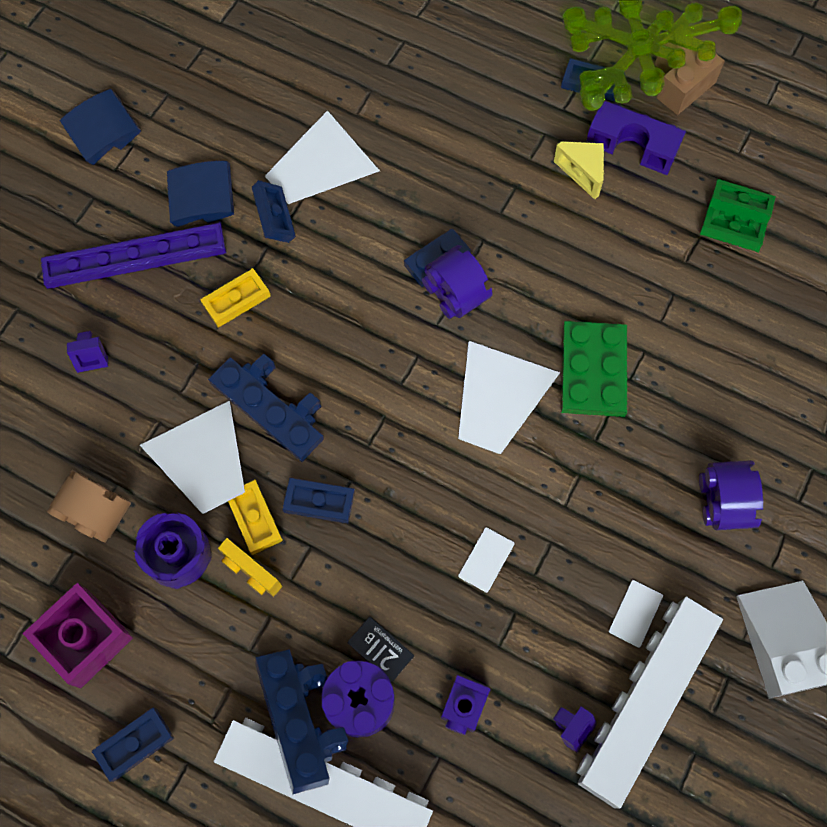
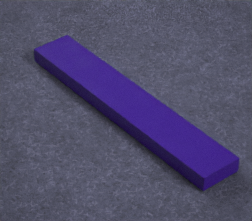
[41,223,227,289]

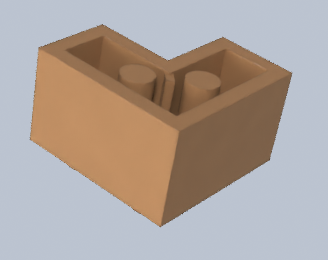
[655,26,725,115]

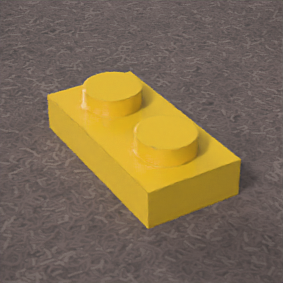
[200,268,271,328]
[228,480,283,555]
[218,538,282,597]

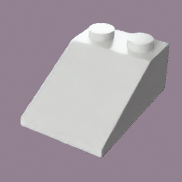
[736,581,827,699]

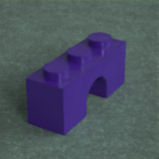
[586,100,686,175]

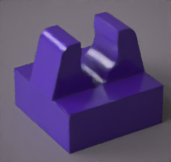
[67,331,108,373]
[553,707,597,753]

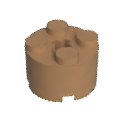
[47,470,131,543]

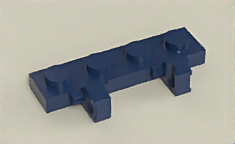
[208,354,324,462]
[255,649,348,795]

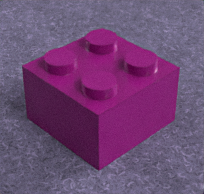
[22,583,133,689]

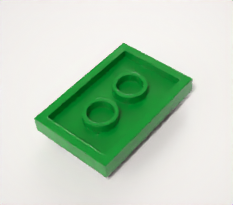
[561,321,627,417]

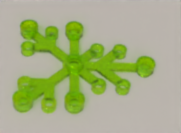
[563,0,742,111]

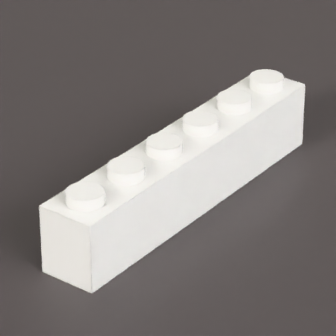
[576,597,723,808]
[214,718,433,827]

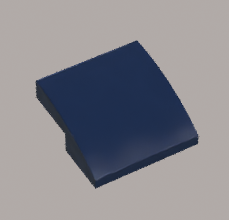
[60,89,141,165]
[167,161,234,227]

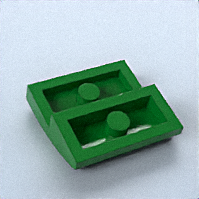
[700,179,776,253]

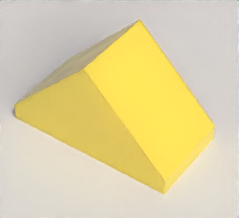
[554,142,604,199]

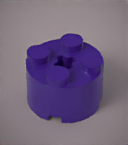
[422,245,492,319]
[699,460,763,530]
[134,513,212,589]
[322,661,395,738]

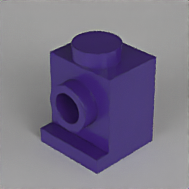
[441,675,490,735]

